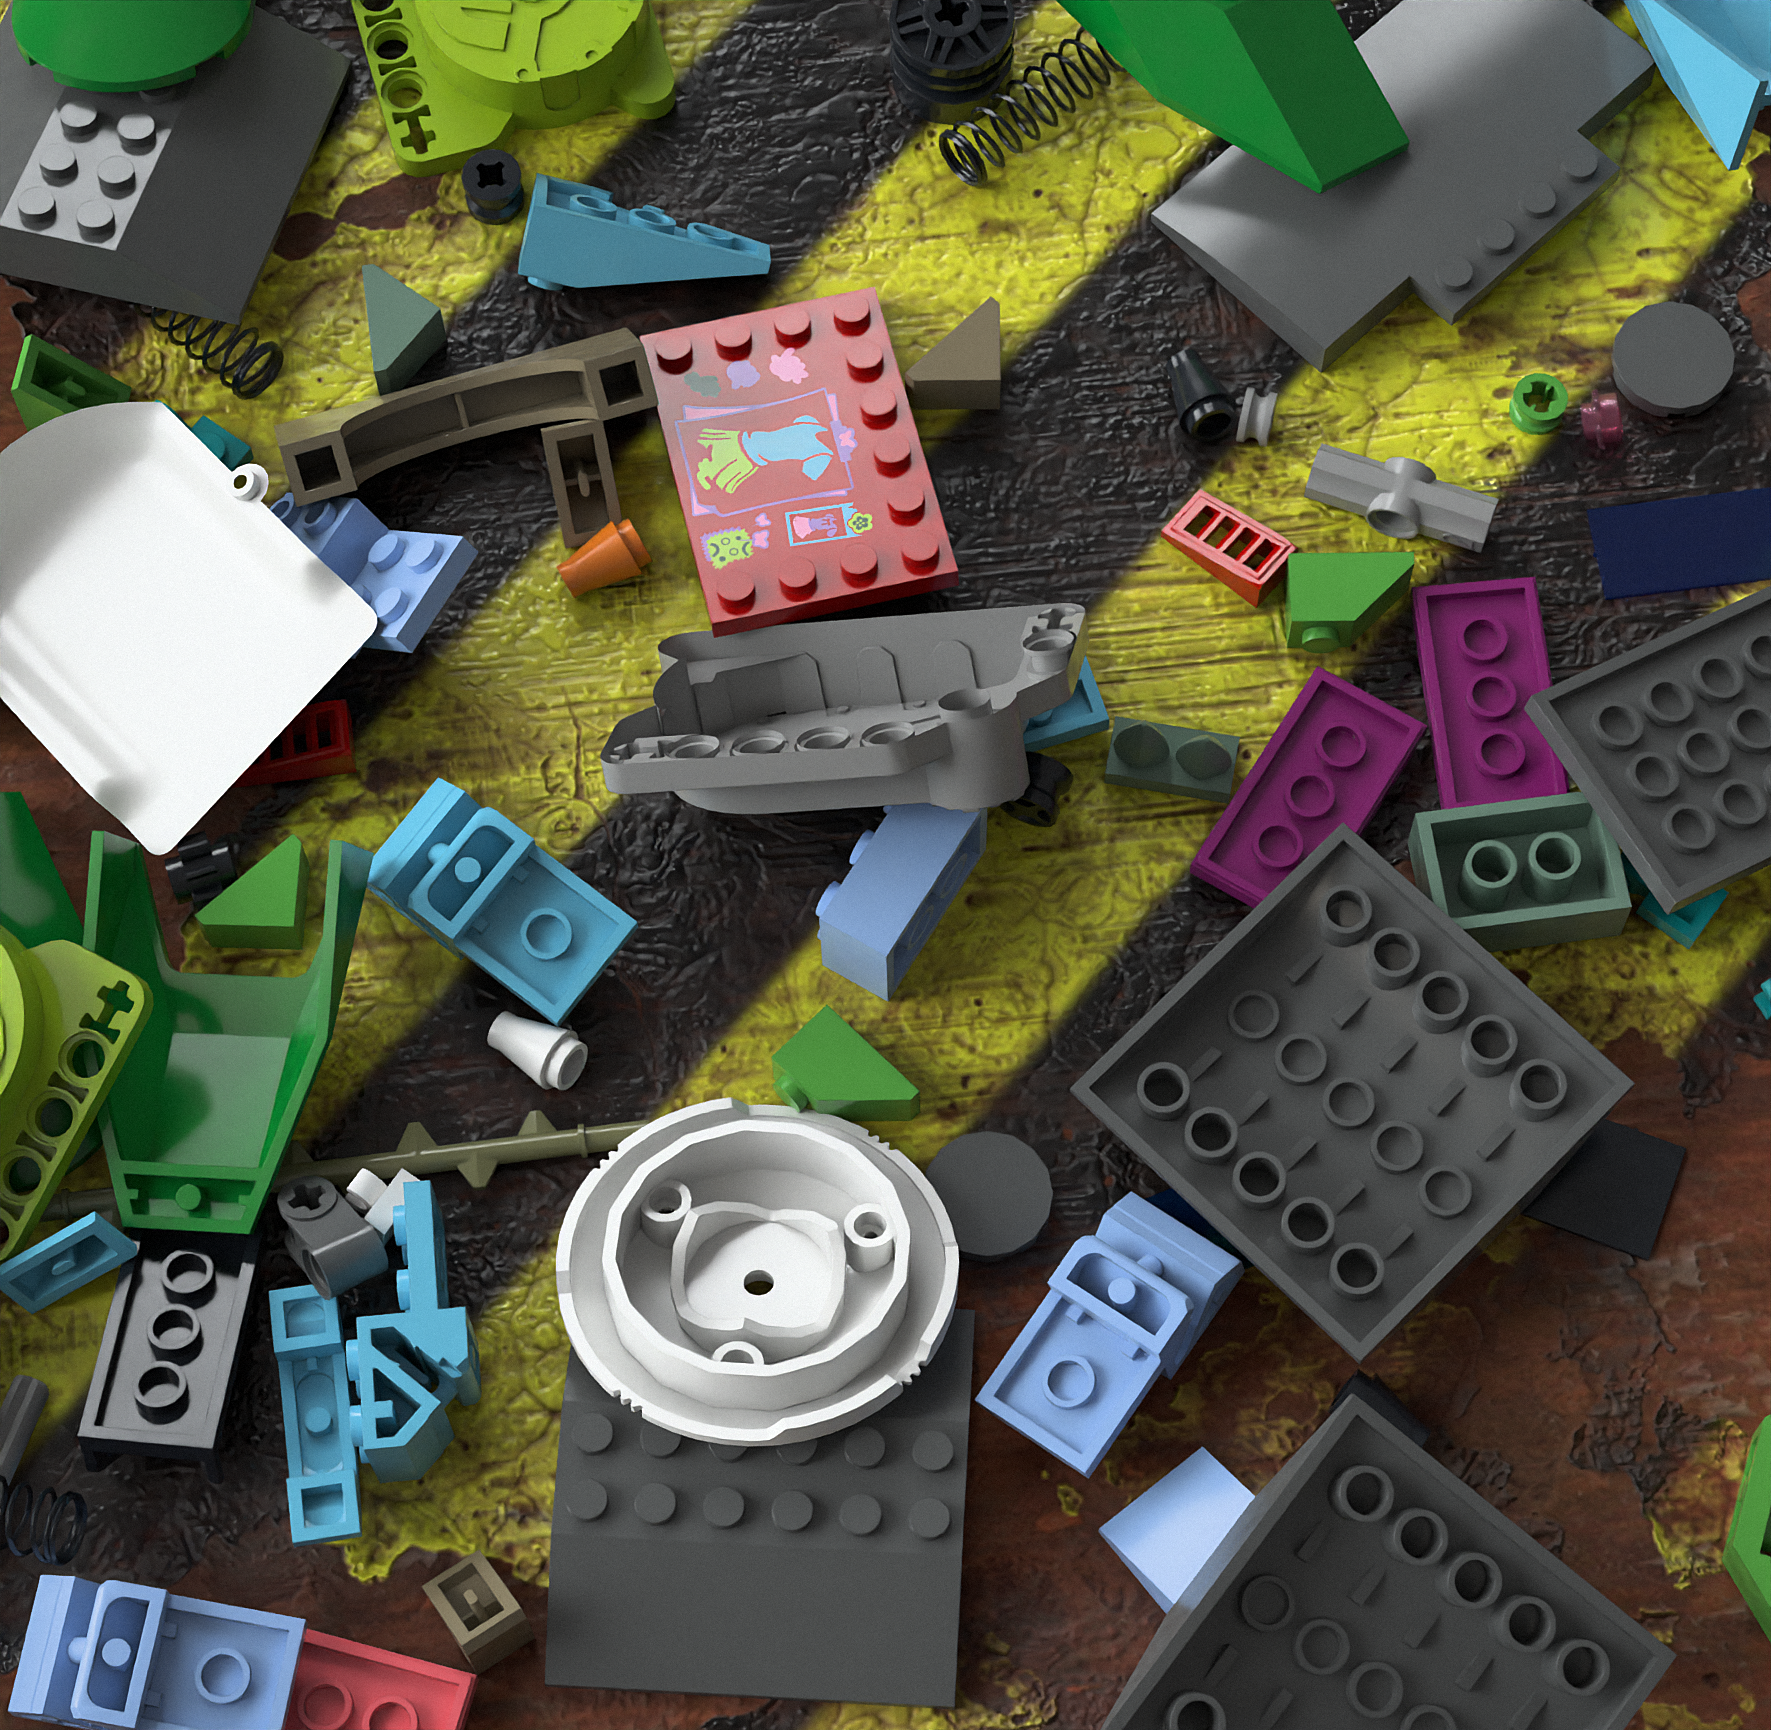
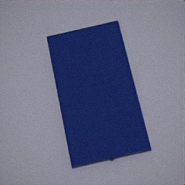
[1586,487,1771,600]

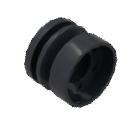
[889,0,1015,125]

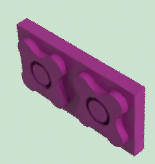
[1409,577,1570,810]
[1189,666,1427,908]

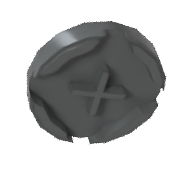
[1611,301,1735,417]
[925,1131,1053,1263]

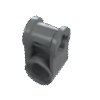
[277,1176,388,1300]

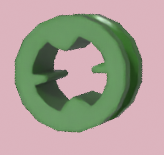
[1509,373,1568,435]

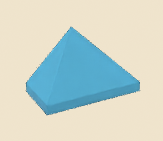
[0,1211,137,1314]

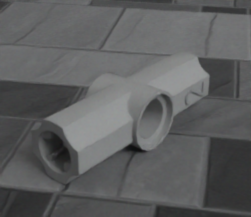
[1304,443,1499,553]

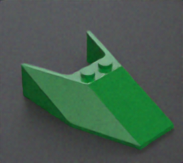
[1056,0,1410,194]
[81,831,374,1235]

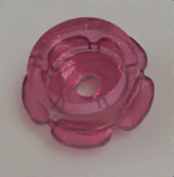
[1581,389,1624,449]

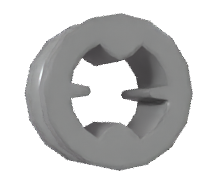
[1236,387,1278,447]

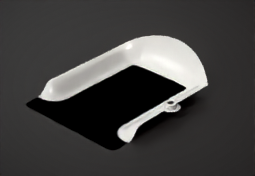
[0,402,377,855]

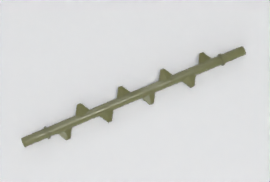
[0,1110,650,1234]

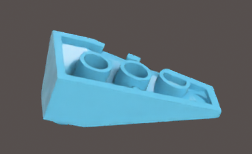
[518,173,771,290]

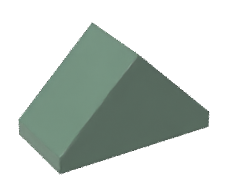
[362,264,447,396]

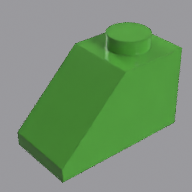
[1284,552,1414,654]
[771,1005,920,1121]

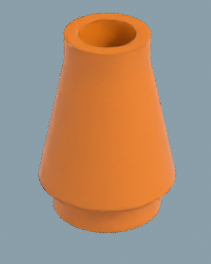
[556,518,653,598]

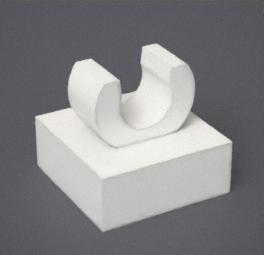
[344,1168,420,1246]

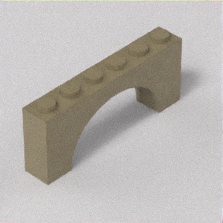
[274,328,660,507]

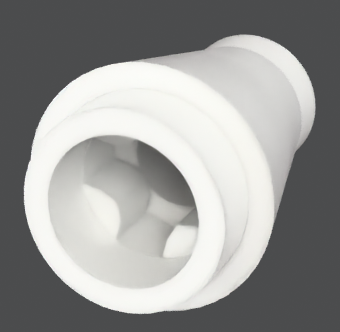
[487,1011,588,1091]

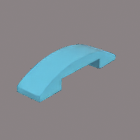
[268,1284,362,1547]

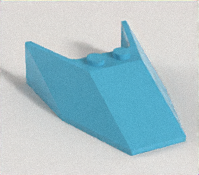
[1623,0,1771,171]

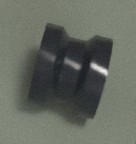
[461,149,525,225]
[999,751,1074,827]

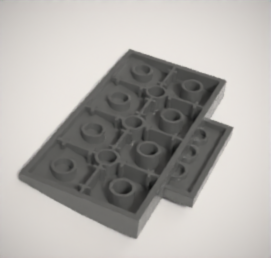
[1151,0,1657,373]

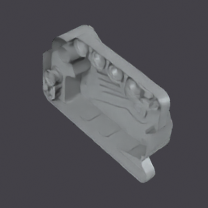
[600,603,1090,814]

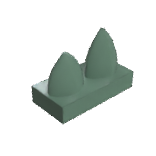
[1104,716,1240,804]

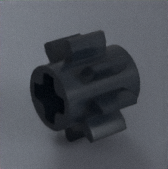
[164,830,239,912]

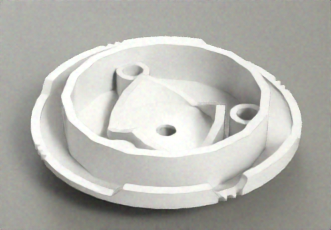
[556,1097,959,1446]

